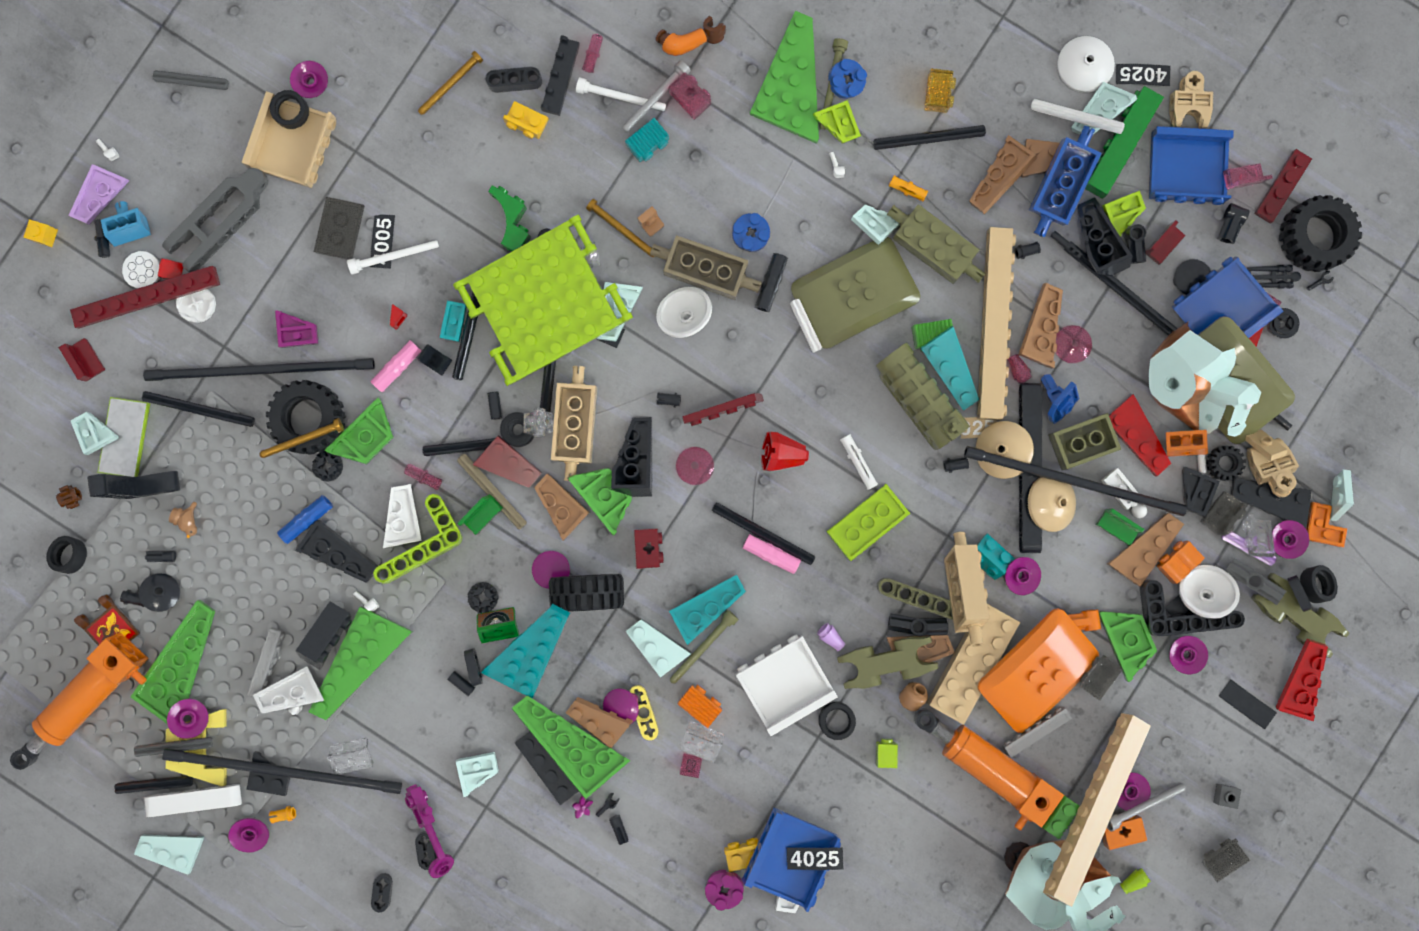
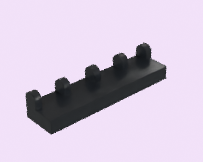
[541,35,580,116]

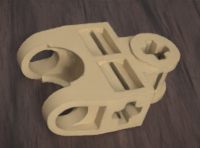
[1169,71,1213,129]
[1246,438,1299,497]

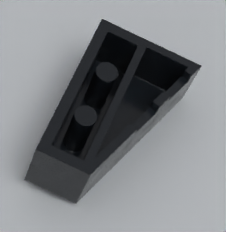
[296,601,352,670]

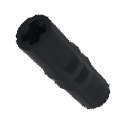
[755,253,788,312]

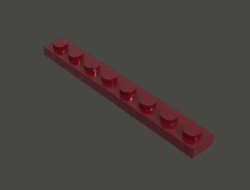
[70,266,220,329]

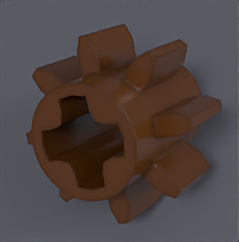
[56,485,82,509]

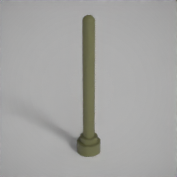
[820,38,849,130]
[670,609,739,684]

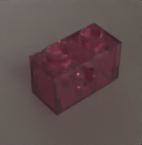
[668,72,711,120]

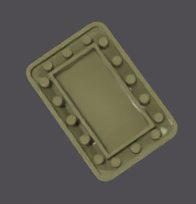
[791,237,920,349]
[1198,316,1295,444]

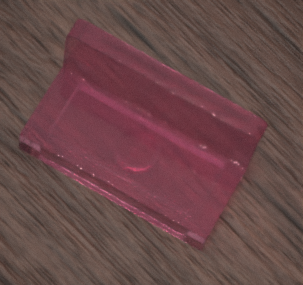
[1223,163,1273,190]

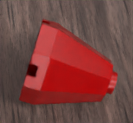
[761,432,809,471]

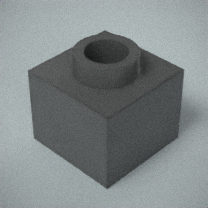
[1213,783,1241,809]

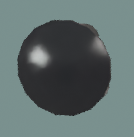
[1173,259,1211,295]

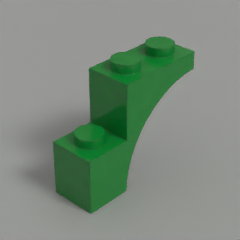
[488,185,531,252]

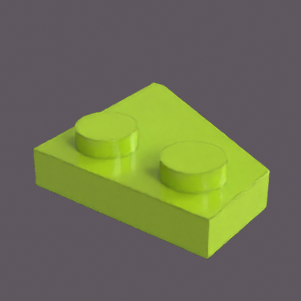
[813,100,861,144]
[1102,190,1146,237]

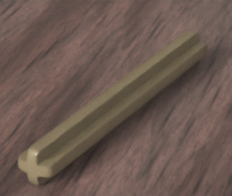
[457,454,527,530]

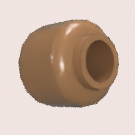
[899,682,928,711]

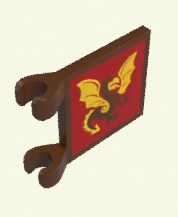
[74,594,140,646]

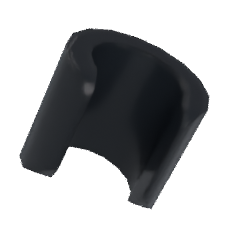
[1307,270,1334,291]
[596,793,619,817]

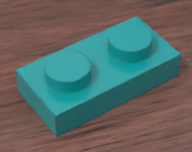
[439,300,467,342]

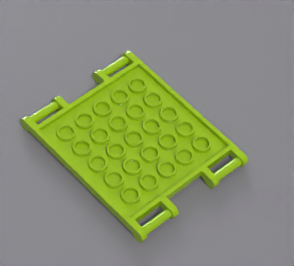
[453,215,633,386]

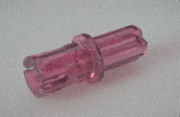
[582,34,603,73]
[404,464,443,490]

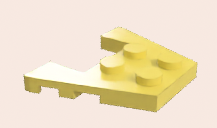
[166,709,227,786]

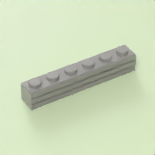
[246,628,285,701]
[1003,707,1072,758]

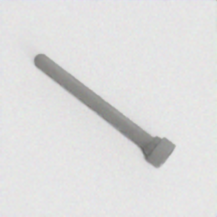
[623,60,691,132]
[1107,784,1186,832]

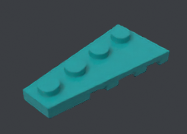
[920,326,979,411]
[669,575,746,645]

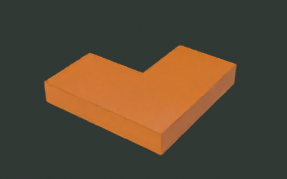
[1306,502,1347,547]

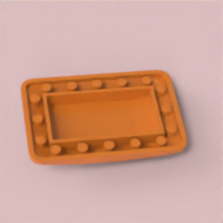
[978,608,1099,733]

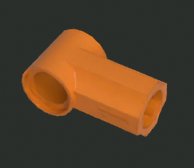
[1068,609,1101,631]

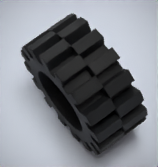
[1206,445,1246,481]

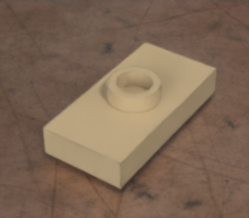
[1245,429,1288,461]

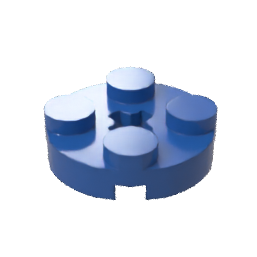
[828,59,867,99]
[732,213,770,252]

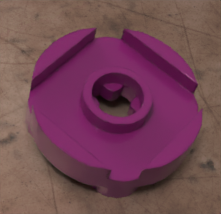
[705,870,744,911]

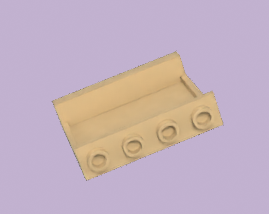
[241,91,336,188]

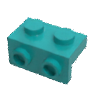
[977,533,1015,580]

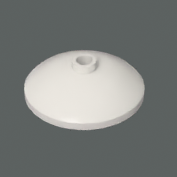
[1057,36,1115,93]
[656,287,712,338]
[1179,565,1240,618]

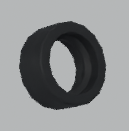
[270,90,309,129]
[46,536,87,574]
[1300,565,1338,603]
[819,702,856,740]

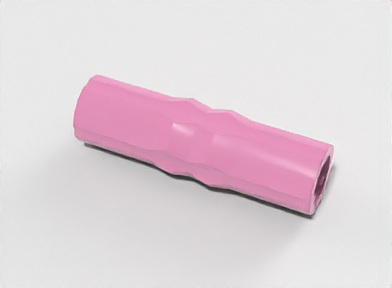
[370,340,422,392]
[742,534,801,574]

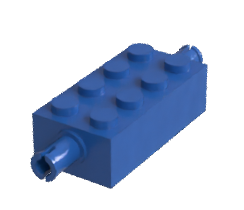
[1029,126,1102,238]

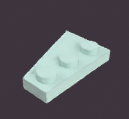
[1071,82,1137,135]
[597,282,643,342]
[626,619,691,677]
[134,834,205,875]

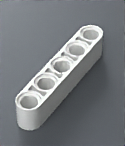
[144,784,242,817]

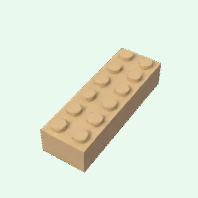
[926,604,1020,725]

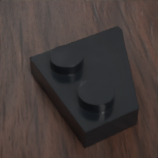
[1182,467,1220,517]
[246,751,290,796]

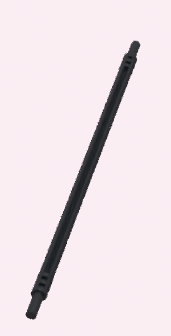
[1050,231,1292,431]

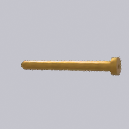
[418,51,484,115]
[586,199,655,258]
[259,418,344,458]

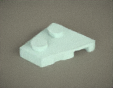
[851,205,900,245]
[71,412,119,455]
[1330,469,1354,521]
[456,752,499,797]

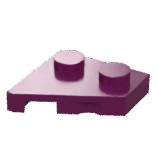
[275,310,318,348]

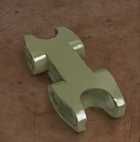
[1251,573,1349,658]
[837,636,939,689]

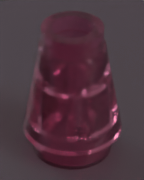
[1008,354,1032,384]

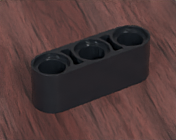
[485,67,543,93]

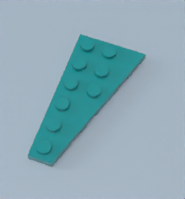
[481,604,570,698]

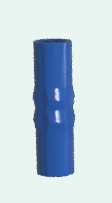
[277,495,333,544]

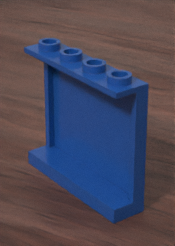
[1149,126,1234,205]
[1172,256,1283,338]
[742,808,841,912]

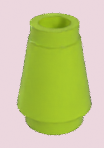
[1120,868,1151,894]

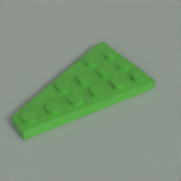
[750,11,819,144]

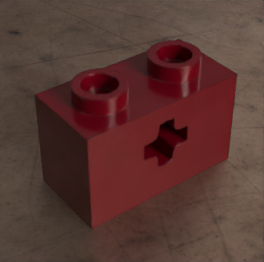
[634,529,664,569]

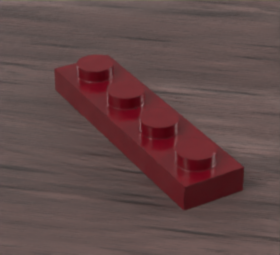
[1254,149,1312,224]

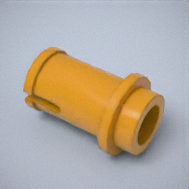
[269,806,296,824]

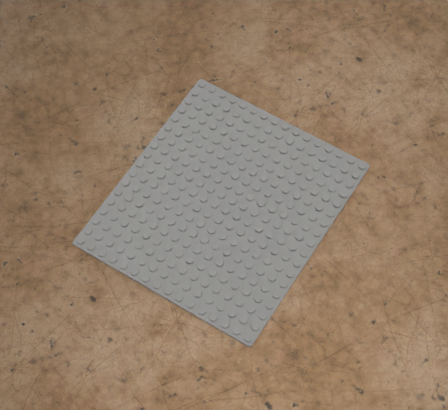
[0,392,445,852]

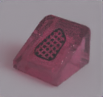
[680,753,702,778]

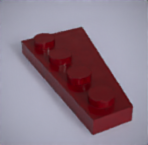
[682,393,764,426]

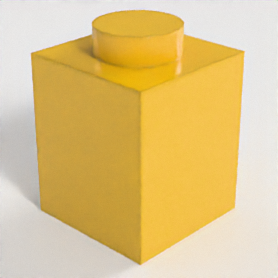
[23,219,58,247]

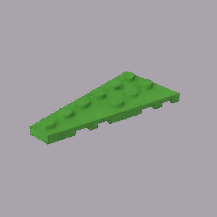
[131,600,215,724]
[309,606,413,720]
[512,696,631,799]

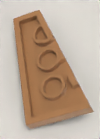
[969,135,1037,214]
[1018,283,1063,369]
[1107,513,1184,587]

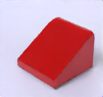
[158,258,183,280]
[390,304,407,330]

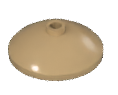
[975,421,1034,479]
[1028,477,1076,532]

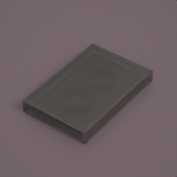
[314,197,365,260]

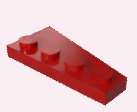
[1109,394,1172,477]
[1275,639,1328,722]

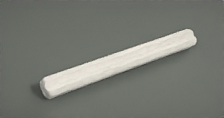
[1031,99,1125,134]

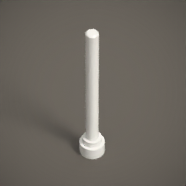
[576,77,666,111]
[347,240,439,275]

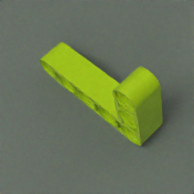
[373,494,463,584]

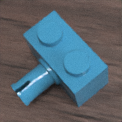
[101,201,151,247]

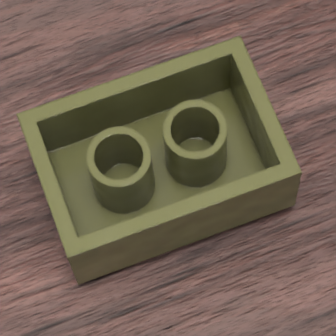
[1048,413,1121,470]

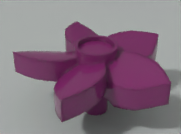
[572,795,593,819]

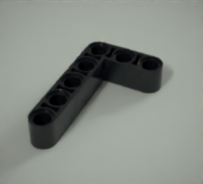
[87,471,181,499]
[1140,580,1245,636]

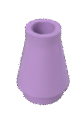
[817,623,845,651]

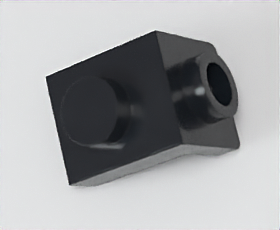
[417,344,452,376]

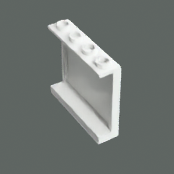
[735,634,838,736]

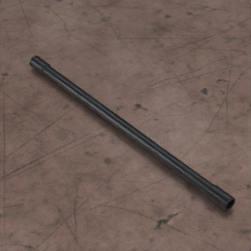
[143,358,375,381]
[964,446,1187,516]
[162,748,402,794]

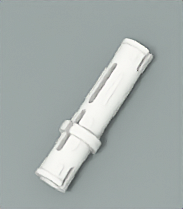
[840,434,878,490]

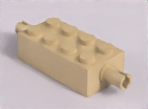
[551,366,597,481]
[944,532,991,647]

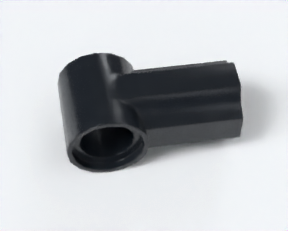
[1218,203,1250,244]
[1123,224,1147,264]

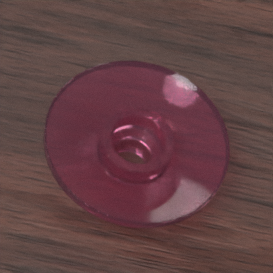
[1055,325,1092,363]
[676,447,714,485]

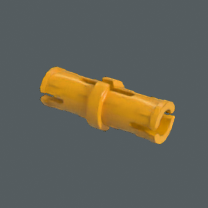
[889,175,928,202]

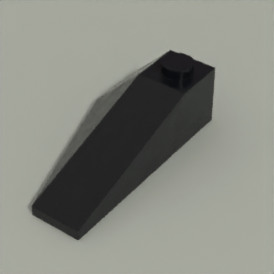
[1077,197,1133,275]
[611,417,653,497]

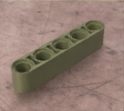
[877,578,953,620]

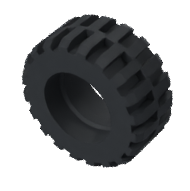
[1279,195,1362,272]
[266,380,346,455]
[549,574,624,612]

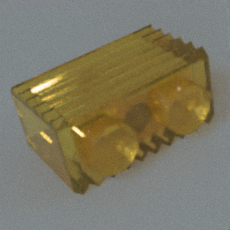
[924,68,956,113]

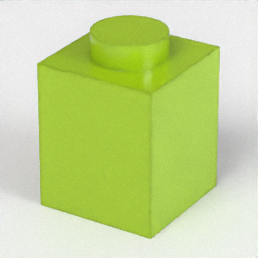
[876,738,898,768]

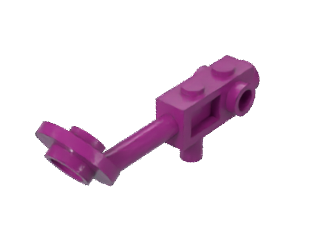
[405,784,454,878]

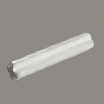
[790,299,822,353]

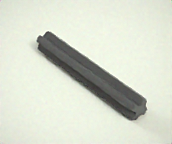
[153,70,229,90]
[134,737,213,757]

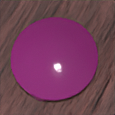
[532,551,570,589]
[603,688,639,725]

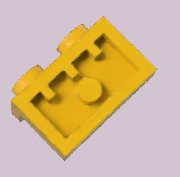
[503,101,549,139]
[724,838,759,872]

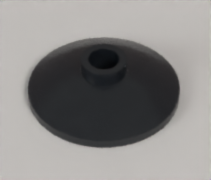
[139,573,180,612]

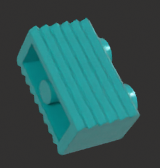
[625,118,669,162]

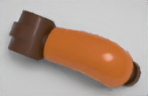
[655,16,726,56]

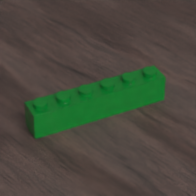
[1085,86,1164,199]

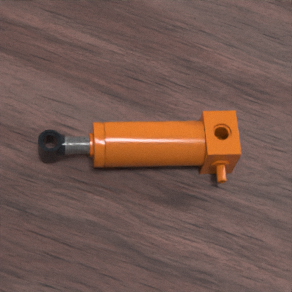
[10,632,149,770]
[914,709,1064,830]

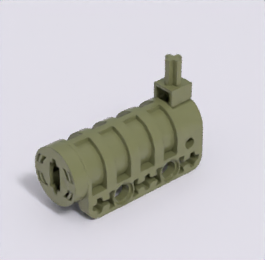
[876,342,970,450]

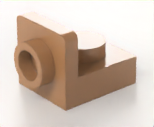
[637,206,664,237]

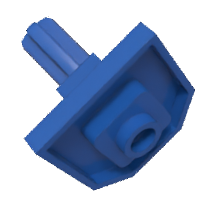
[1041,374,1080,424]

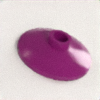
[290,61,328,98]
[1270,520,1309,559]
[1005,557,1041,595]
[1169,636,1208,675]
[167,699,209,739]
[1117,772,1151,811]
[228,818,269,853]

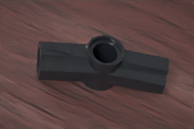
[887,613,948,636]

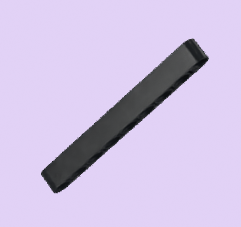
[1019,383,1042,553]

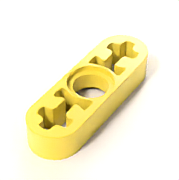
[630,685,659,740]

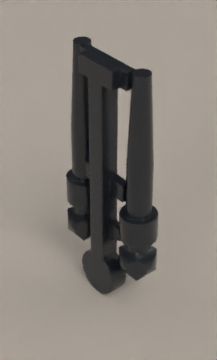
[1247,265,1301,289]

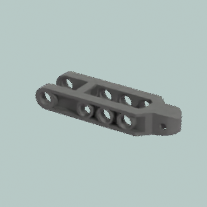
[162,168,268,273]

